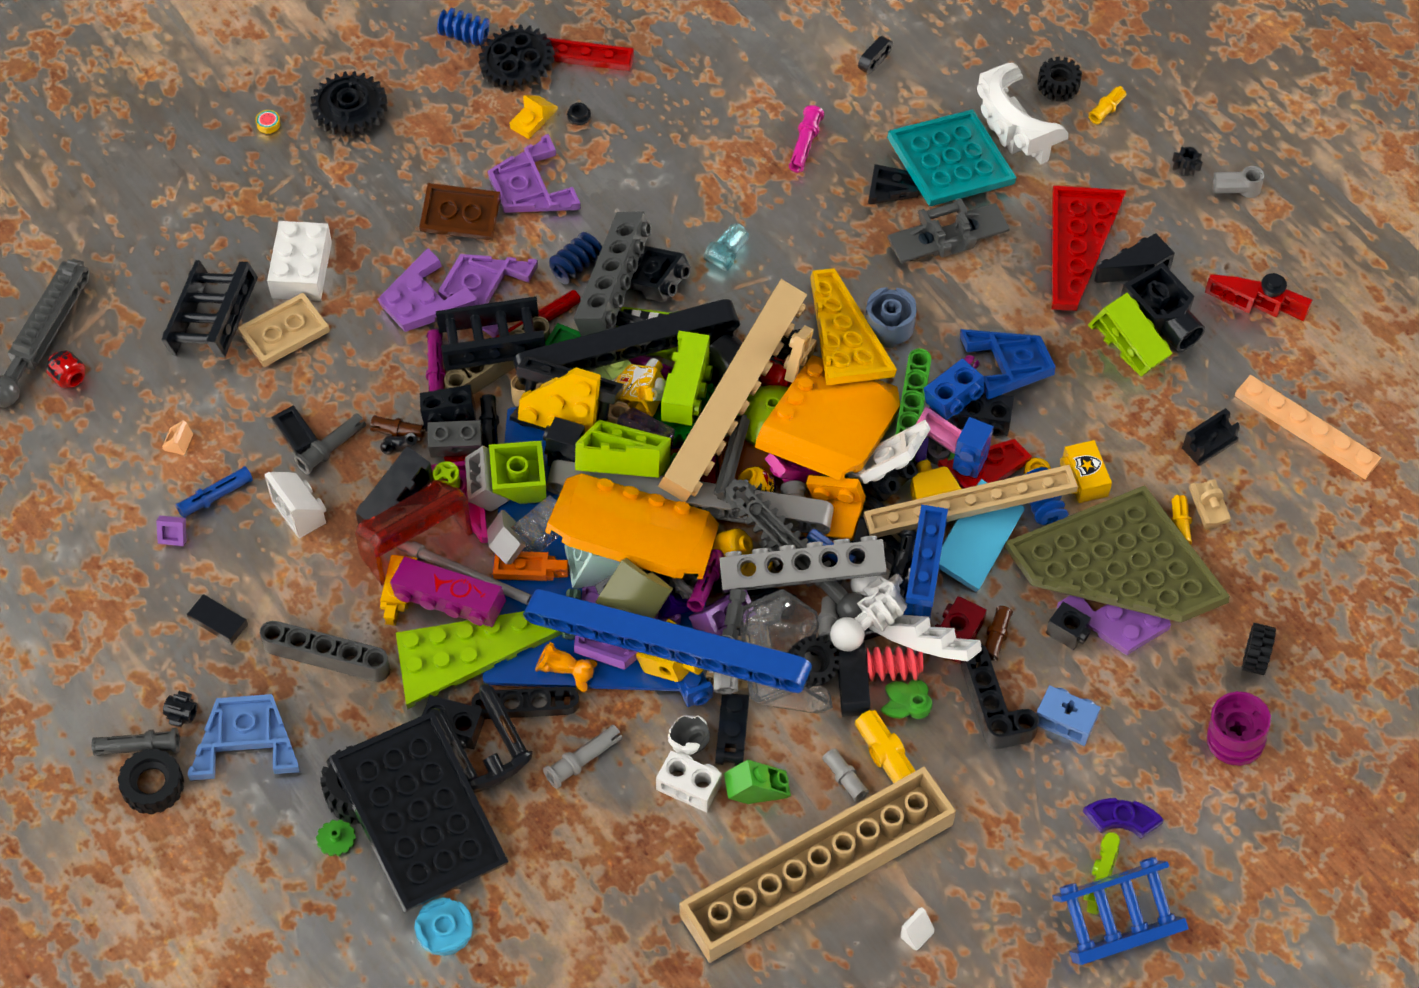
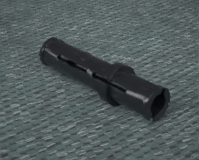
[479,394,499,448]

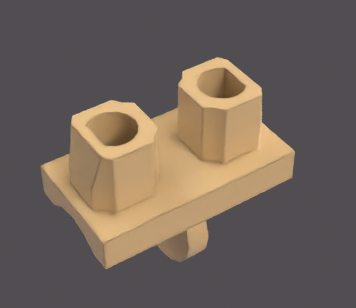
[1189,479,1231,530]

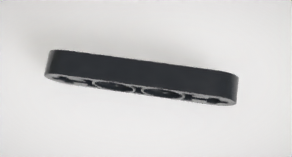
[471,687,580,719]

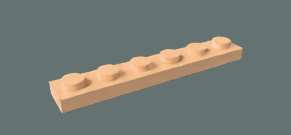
[1235,375,1382,480]

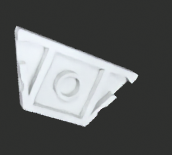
[846,419,931,484]

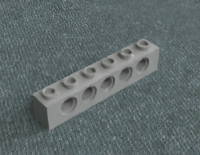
[719,536,887,593]

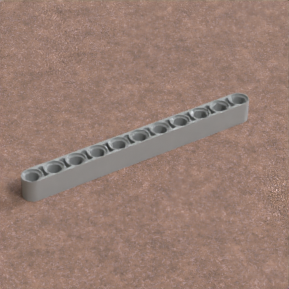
[546,460,834,535]

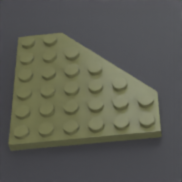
[1005,485,1230,623]

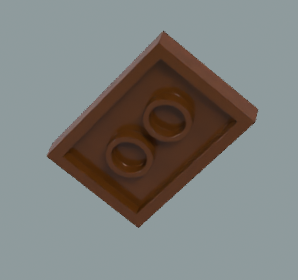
[419,183,501,241]

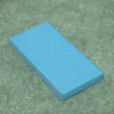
[939,479,1026,592]

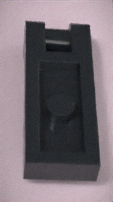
[715,693,749,766]

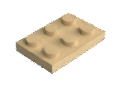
[237,293,330,367]

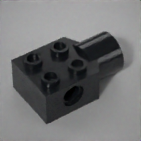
[1120,262,1205,351]

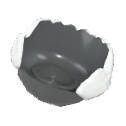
[668,715,710,755]

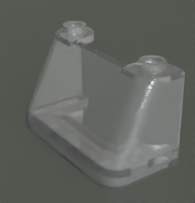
[740,589,833,714]

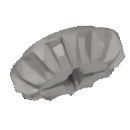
[668,573,704,599]

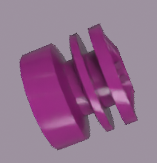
[1207,691,1271,766]

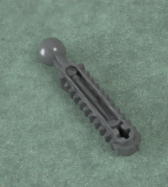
[0,258,90,408]
[725,479,864,619]

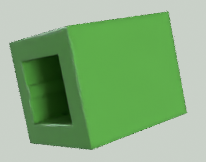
[724,760,791,804]

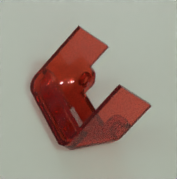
[355,480,473,586]

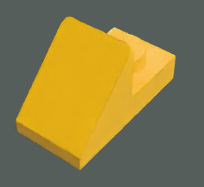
[510,95,558,139]

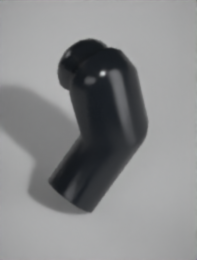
[380,433,417,455]

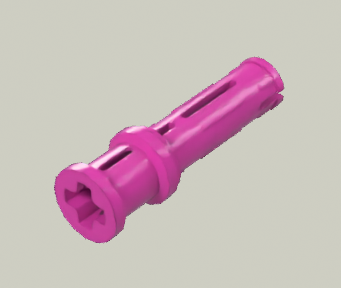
[789,105,824,173]

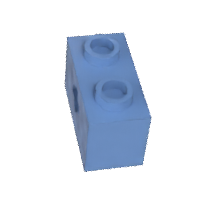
[1036,685,1101,746]

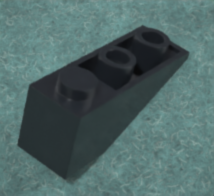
[1094,233,1175,283]

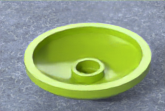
[737,385,788,446]

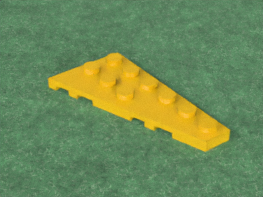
[810,268,897,386]

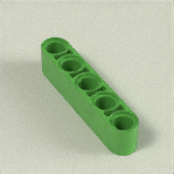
[895,348,931,462]

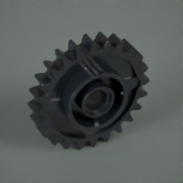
[310,71,388,137]

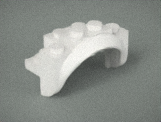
[977,63,1068,165]

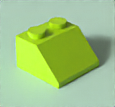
[489,440,547,504]

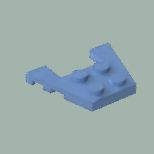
[188,694,300,781]

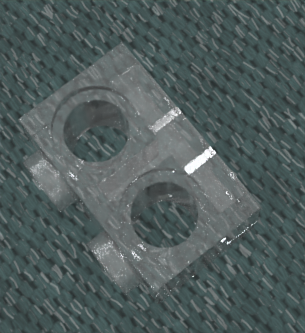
[511,495,560,552]

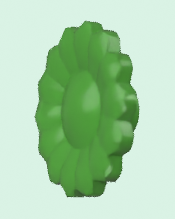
[316,820,356,856]

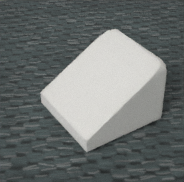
[900,907,934,950]

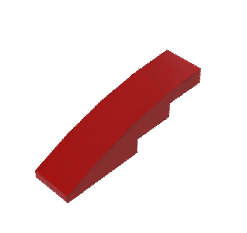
[1205,274,1313,322]

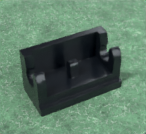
[1182,408,1240,466]

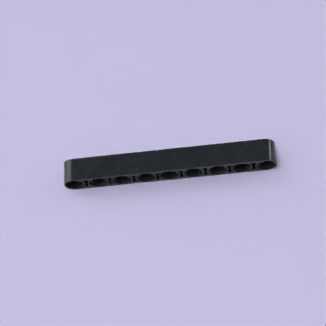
[513,299,740,386]

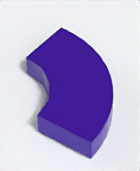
[1083,798,1164,839]

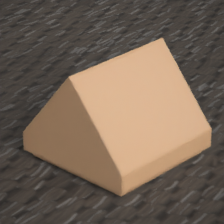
[162,421,193,455]

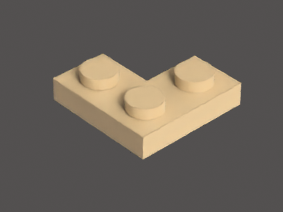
[784,325,817,383]

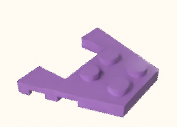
[488,134,581,213]
[378,248,480,332]
[438,254,538,337]
[574,586,681,670]
[1057,595,1171,655]

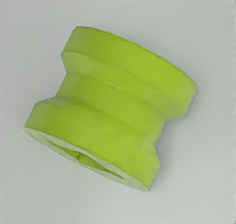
[433,461,461,495]

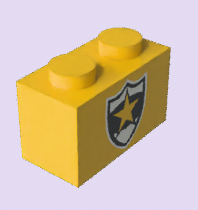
[1060,440,1112,503]

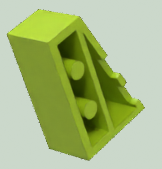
[1088,292,1173,377]
[575,420,671,478]

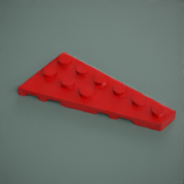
[1051,185,1126,311]

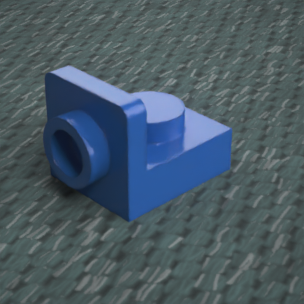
[676,671,713,707]

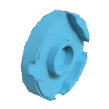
[414,897,473,956]

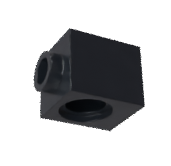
[1046,601,1091,650]

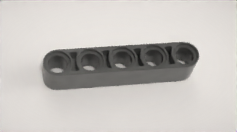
[259,621,391,682]

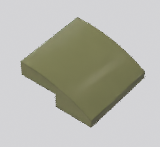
[595,558,673,618]

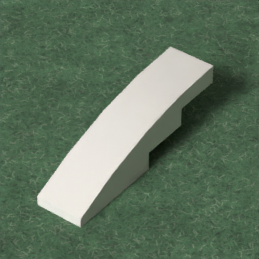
[869,615,982,661]

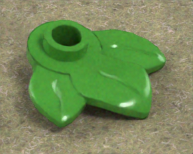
[881,679,933,719]

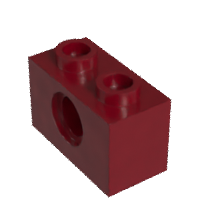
[935,596,987,664]

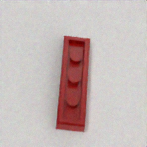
[547,38,634,71]

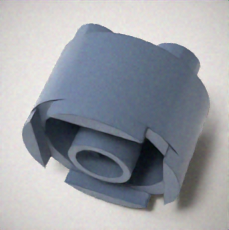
[865,287,917,348]

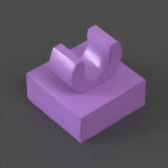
[156,515,187,546]

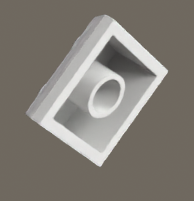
[264,472,327,539]

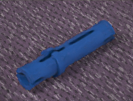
[175,466,253,518]

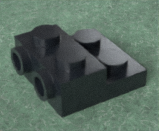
[629,246,691,302]

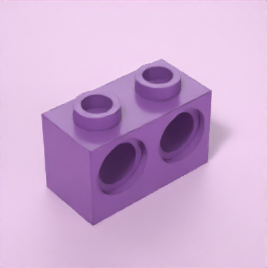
[688,590,757,635]

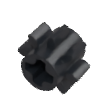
[1172,147,1203,176]
[163,691,198,727]

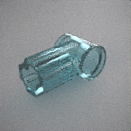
[704,223,749,271]

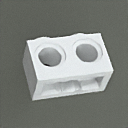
[656,751,722,812]

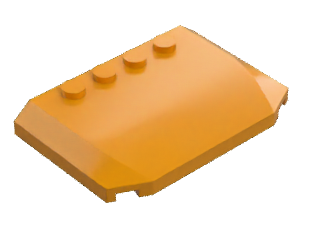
[755,355,900,480]
[545,473,719,579]

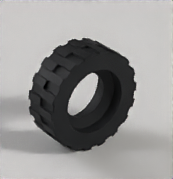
[118,748,184,814]

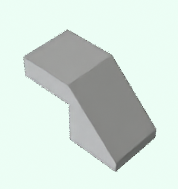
[487,510,526,564]

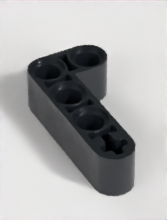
[961,644,1039,749]

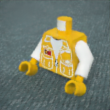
[612,358,666,417]

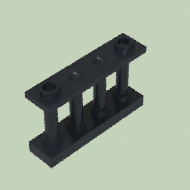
[161,260,258,357]
[436,296,546,371]
[510,355,624,431]

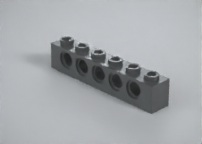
[573,212,651,336]

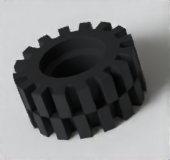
[1037,57,1082,101]
[1242,622,1276,675]
[788,635,840,688]

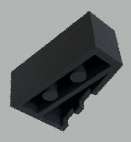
[355,446,435,543]

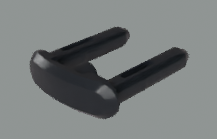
[430,683,532,792]

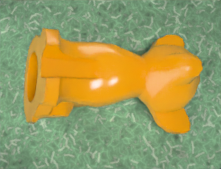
[535,642,597,692]

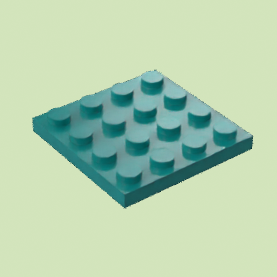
[887,109,1017,207]

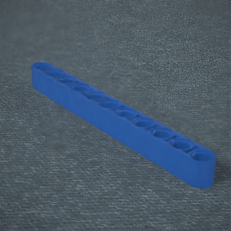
[523,589,812,693]

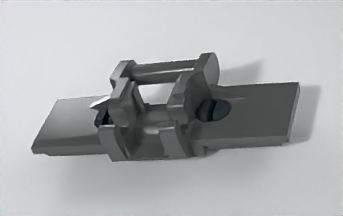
[887,198,1010,263]

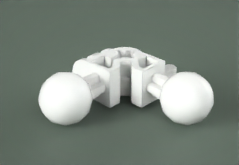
[830,574,907,651]

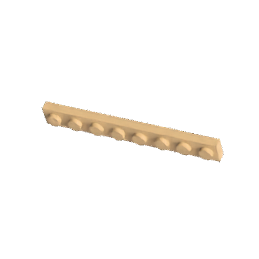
[864,464,1078,538]

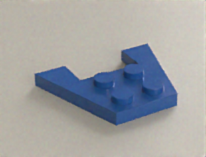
[960,329,1056,399]

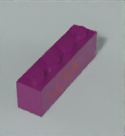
[390,556,506,627]

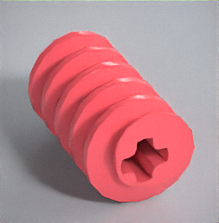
[866,647,923,681]

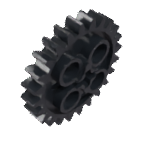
[478,24,555,92]

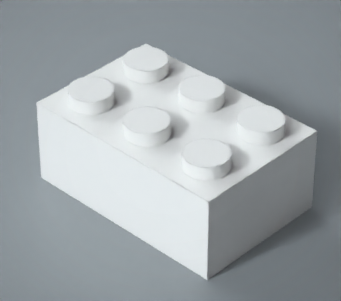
[267,221,332,301]

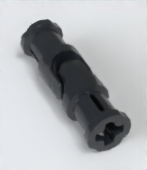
[888,530,917,613]

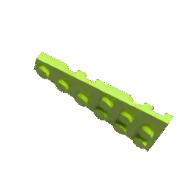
[396,611,562,710]

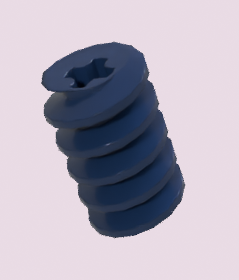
[549,232,602,285]

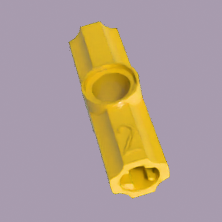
[855,710,915,784]

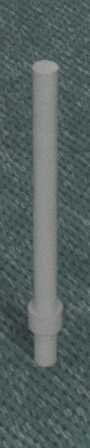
[391,536,532,605]

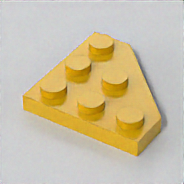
[518,368,601,433]

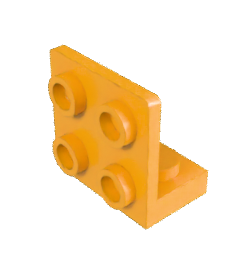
[803,475,866,541]

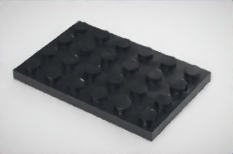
[329,711,509,913]

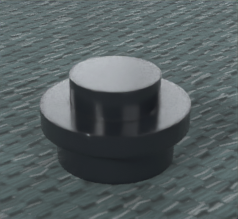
[567,103,591,125]
[1261,273,1287,297]

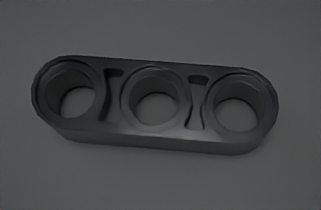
[836,642,870,717]

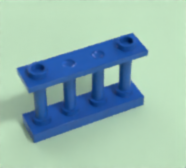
[904,504,948,619]
[1052,857,1189,965]

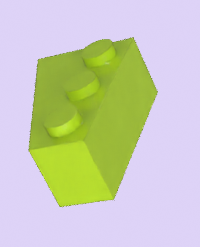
[661,331,713,426]

